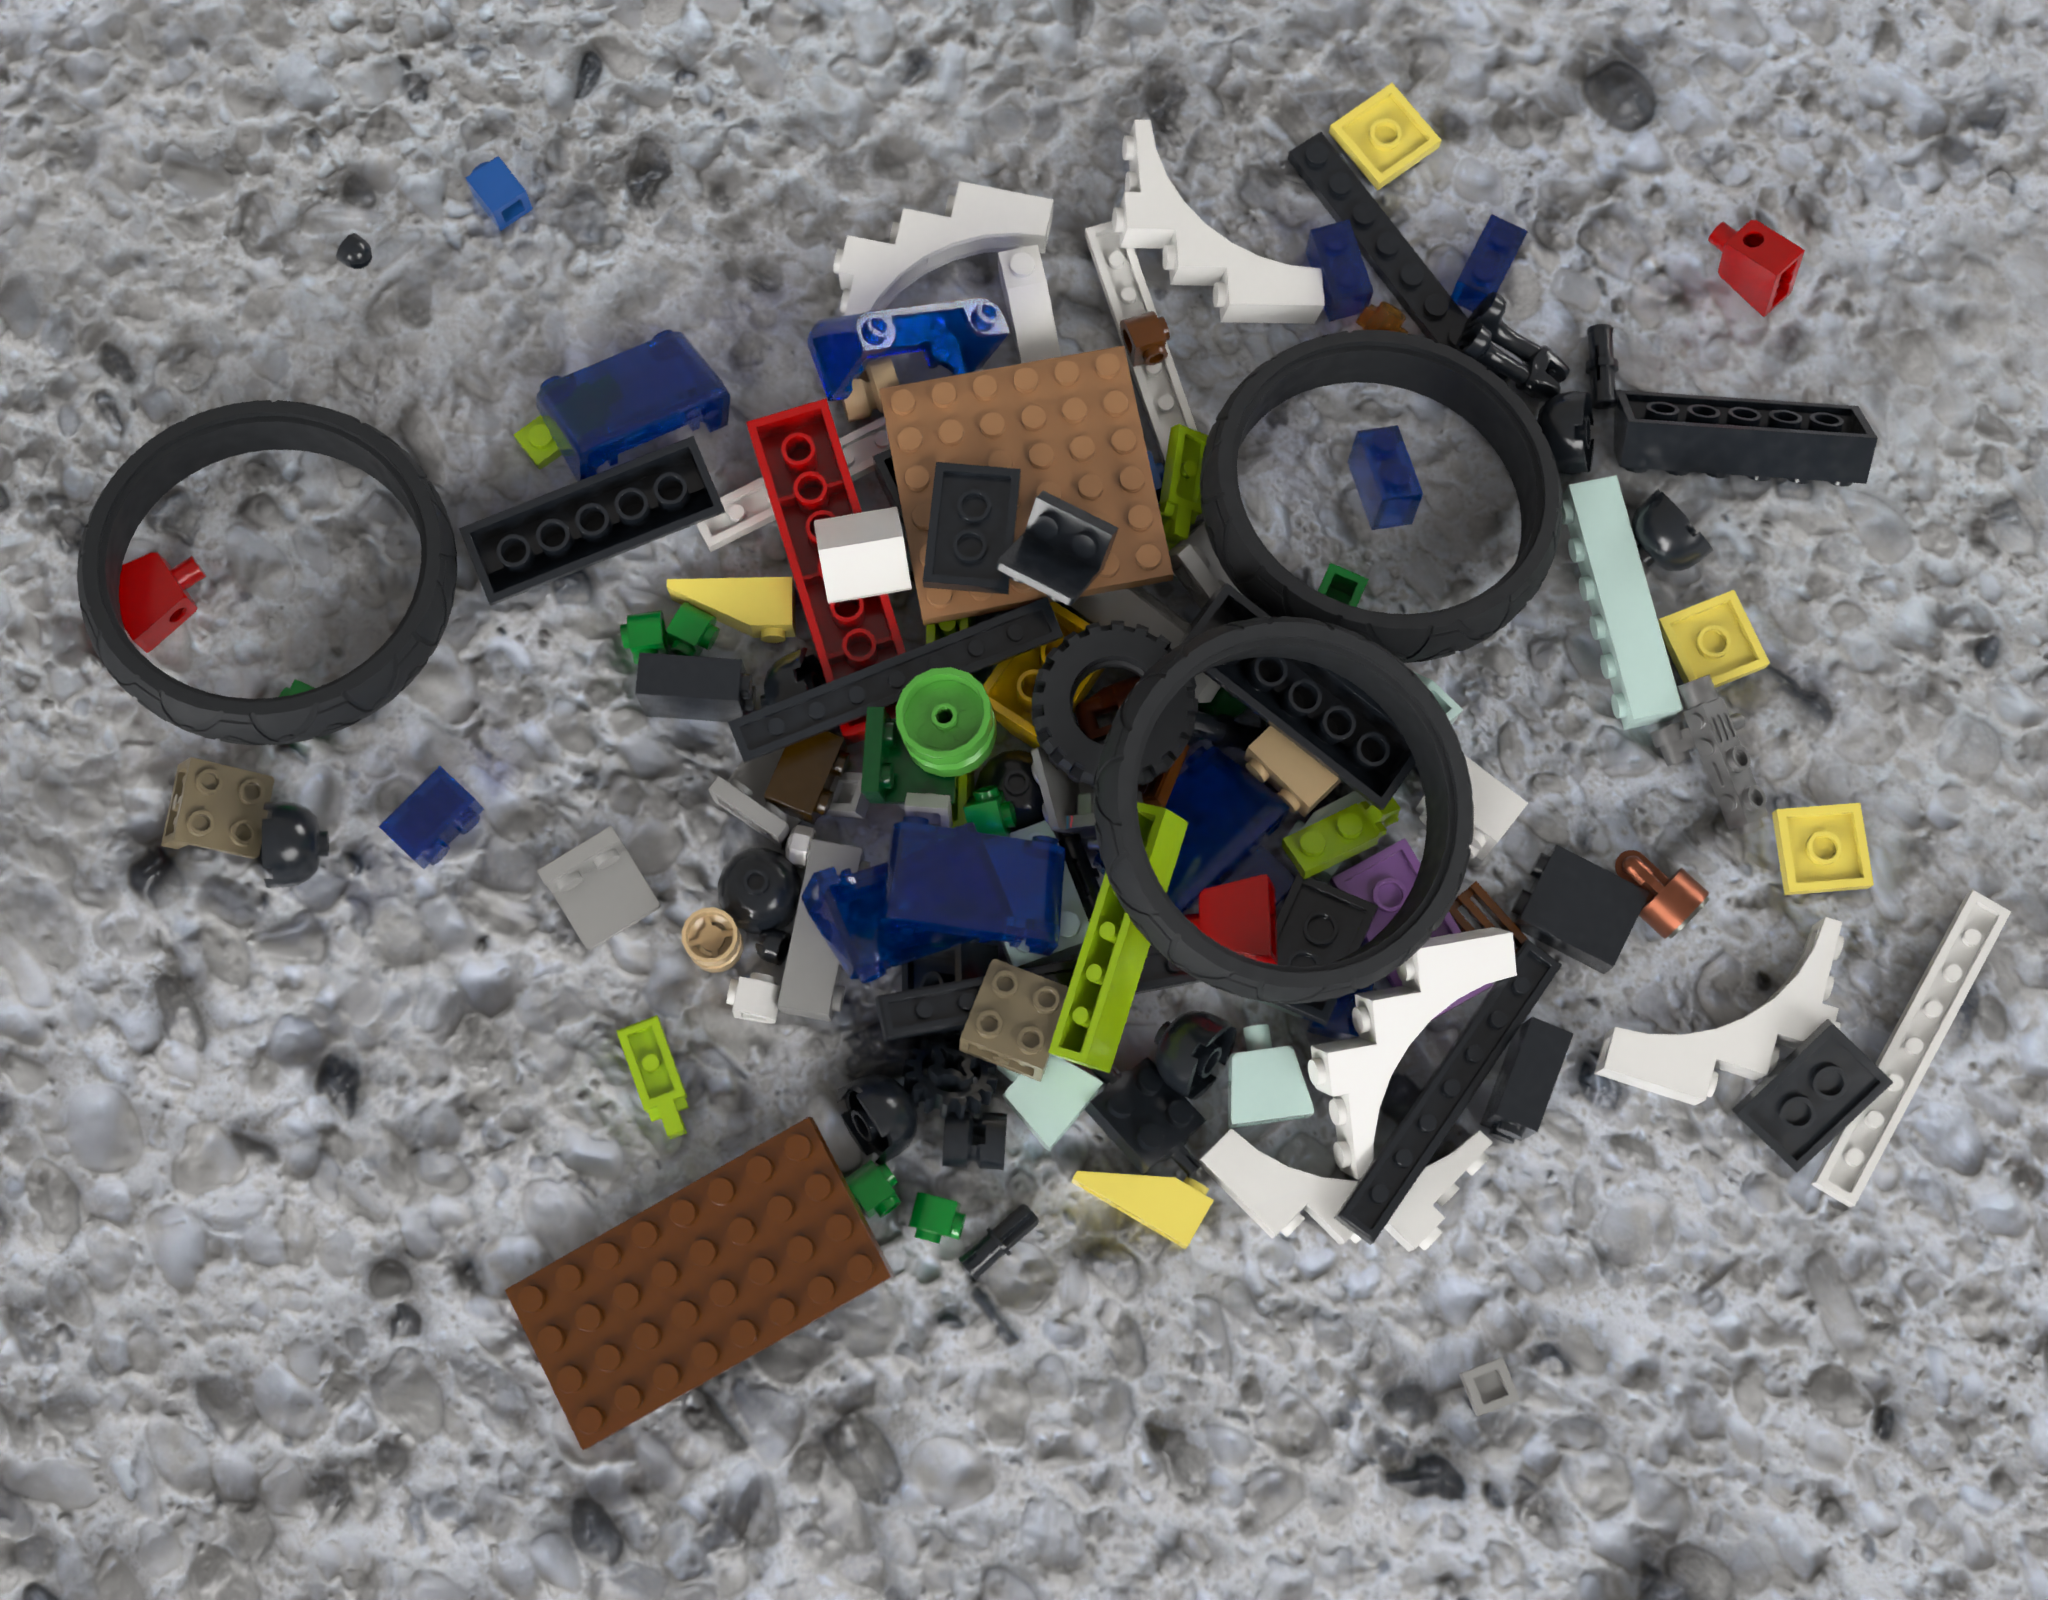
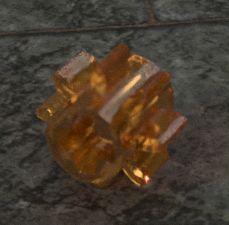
[1355,301,1408,334]

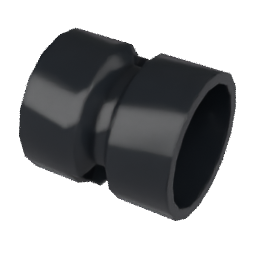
[942,1111,1007,1170]

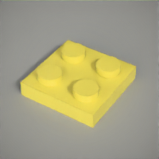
[1328,83,1442,191]
[1658,590,1770,688]
[1772,803,1874,895]

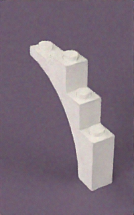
[1112,120,1325,324]
[831,181,1054,367]
[1594,917,1844,1106]
[1308,927,1517,1180]
[1199,1129,1493,1252]

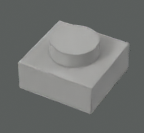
[827,772,870,819]
[904,792,953,837]
[1459,1357,1520,1416]

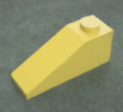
[667,577,796,643]
[1072,1171,1214,1249]

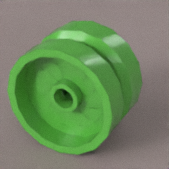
[896,667,997,777]

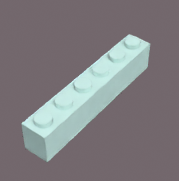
[1561,475,1683,730]

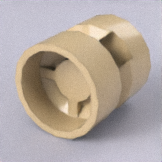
[834,356,899,423]
[682,907,744,973]

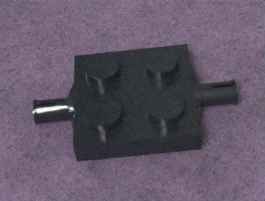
[1084,1057,1206,1178]

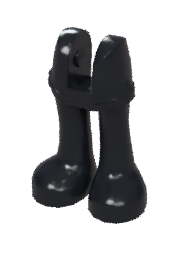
[1455,292,1570,403]

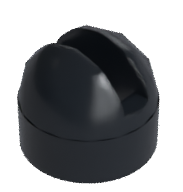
[336,233,372,269]
[755,929,791,965]

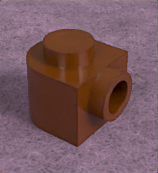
[1120,311,1170,367]

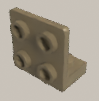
[161,757,274,859]
[959,959,1069,1082]

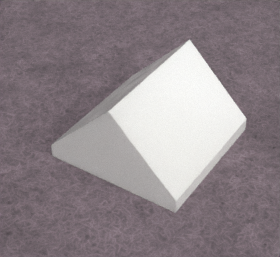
[814,507,912,604]

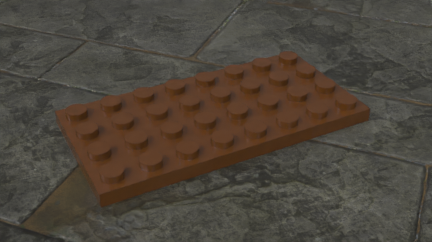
[505,1117,895,1451]

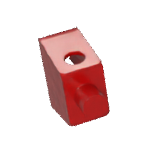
[1708,220,1805,317]
[119,552,207,653]
[1183,874,1278,965]

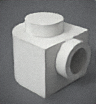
[726,973,781,1023]

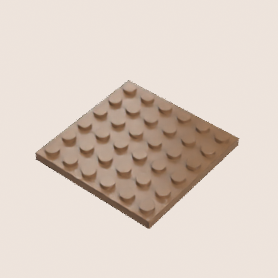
[879,345,1174,625]

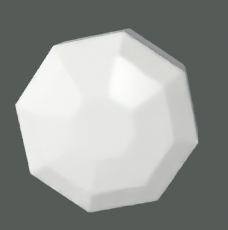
[785,825,817,869]

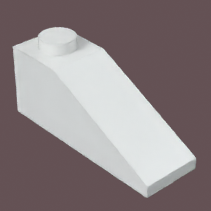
[998,244,1061,364]

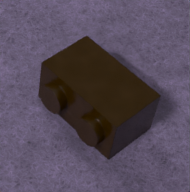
[764,731,850,825]

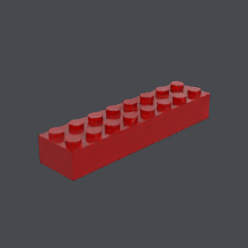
[746,398,906,746]

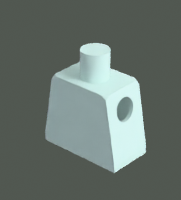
[1228,1024,1315,1129]
[997,1054,1103,1152]

